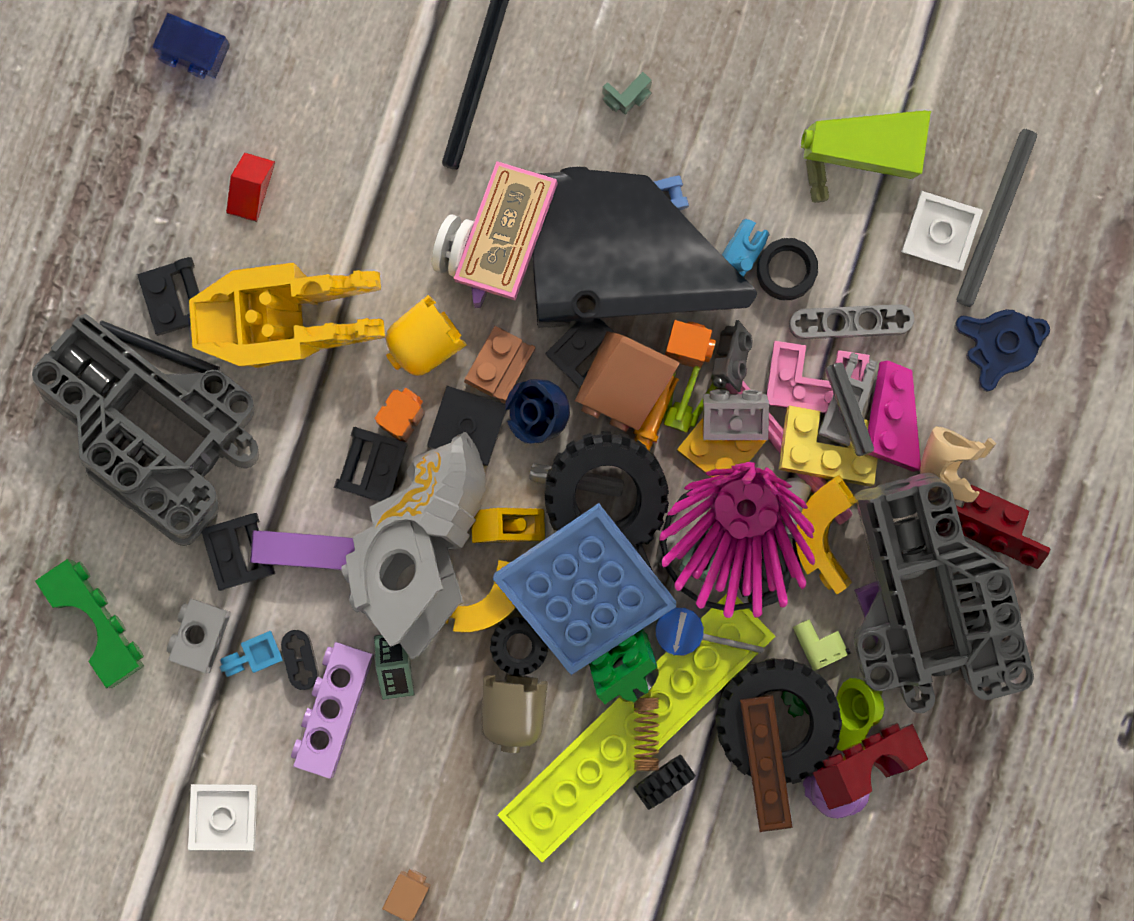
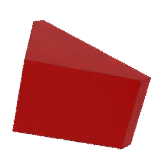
[226,152,275,222]

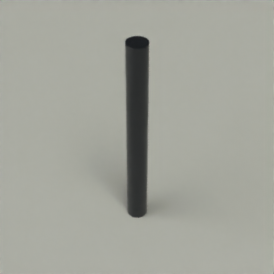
[99,320,220,373]

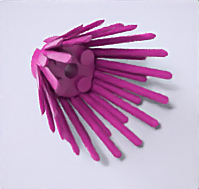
[659,462,815,618]

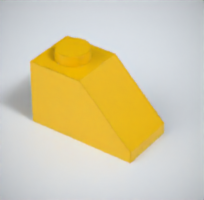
[471,508,545,543]

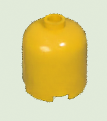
[385,295,467,376]

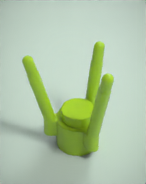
[664,366,718,433]

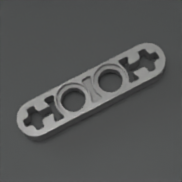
[789,304,915,339]

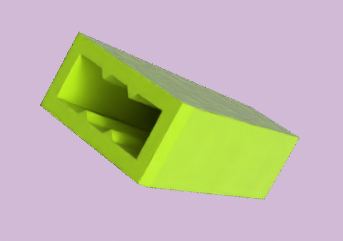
[801,110,931,179]

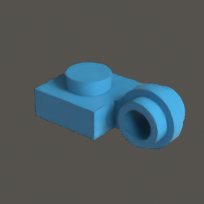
[219,631,283,677]

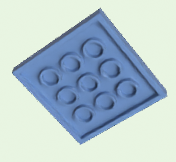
[493,503,676,675]

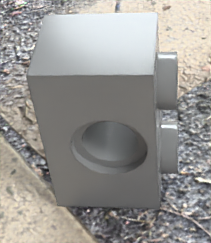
[167,599,231,673]

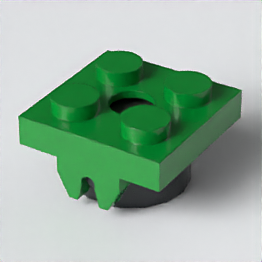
[589,629,659,704]

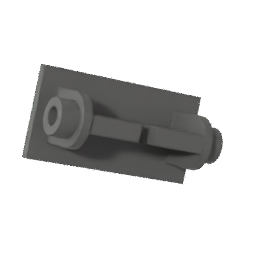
[711,320,753,392]

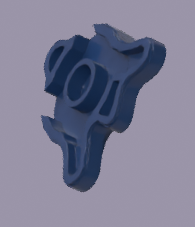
[955,309,1050,392]

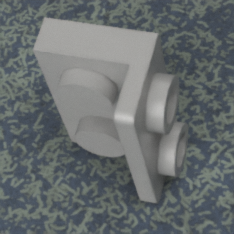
[703,390,769,440]

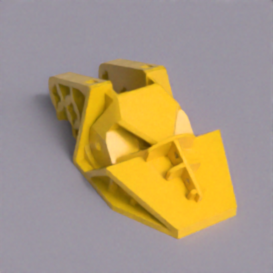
[189,263,385,369]

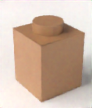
[382,869,430,921]

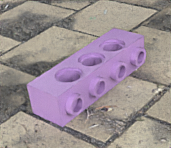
[291,642,375,779]

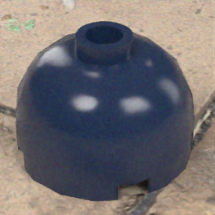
[506,379,570,444]

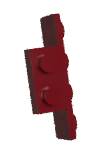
[936,485,1051,569]

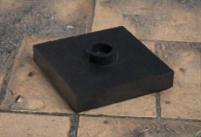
[427,386,506,466]

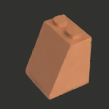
[575,331,680,432]

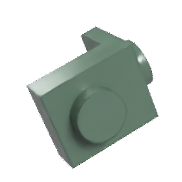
[602,72,652,115]

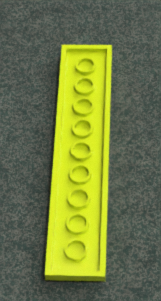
[497,593,776,862]

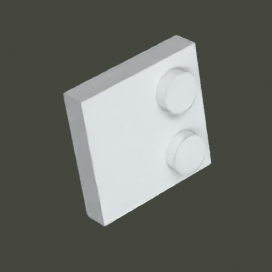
[901,191,983,271]
[188,784,257,851]

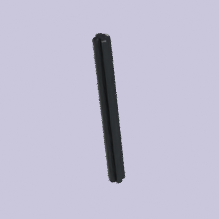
[442,0,509,170]

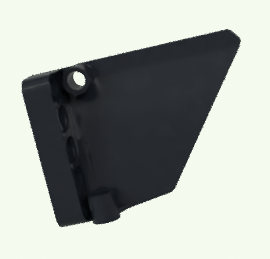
[532,166,757,328]

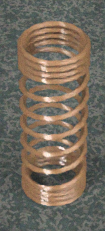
[634,698,660,771]

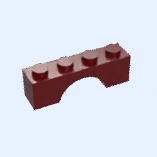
[813,723,928,810]

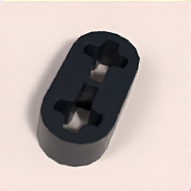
[281,630,319,690]

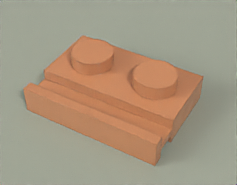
[464,326,535,404]

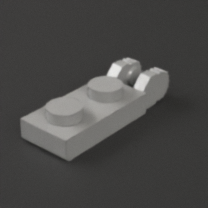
[818,352,877,447]

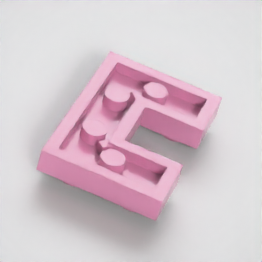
[766,341,870,414]

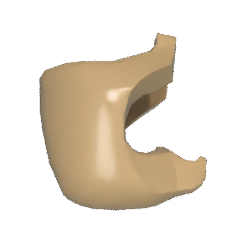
[920,426,997,502]

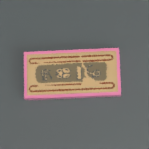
[454,162,558,300]

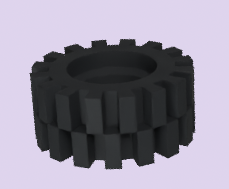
[490,617,548,676]
[633,754,696,810]

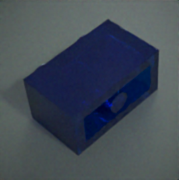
[152,13,230,79]

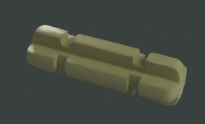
[804,149,829,203]

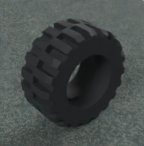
[545,431,669,552]
[716,658,842,784]

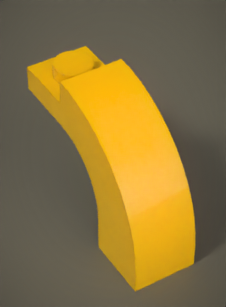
[796,475,856,595]
[445,560,516,633]

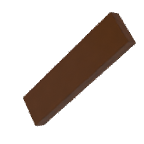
[740,695,793,832]

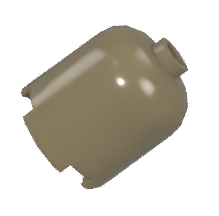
[482,675,548,753]

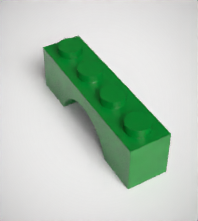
[35,559,144,688]

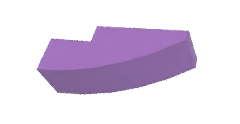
[250,531,355,570]

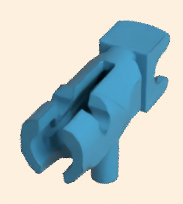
[722,219,770,277]

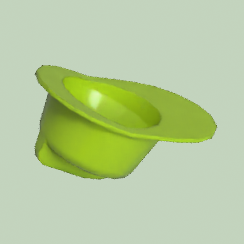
[836,678,885,751]

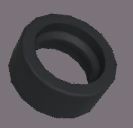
[757,238,818,300]

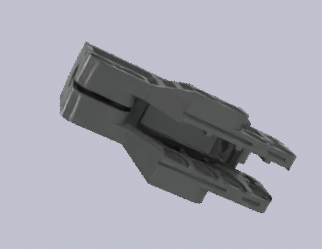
[32,314,259,546]
[854,473,1034,713]

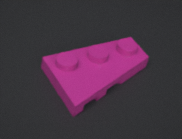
[868,360,921,472]

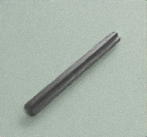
[956,129,1037,307]

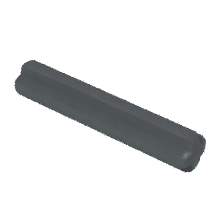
[825,363,874,456]

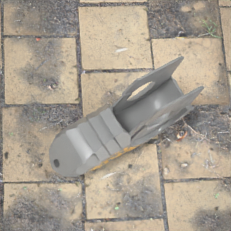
[342,432,486,659]

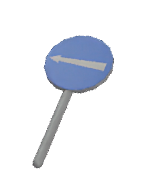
[656,607,764,656]

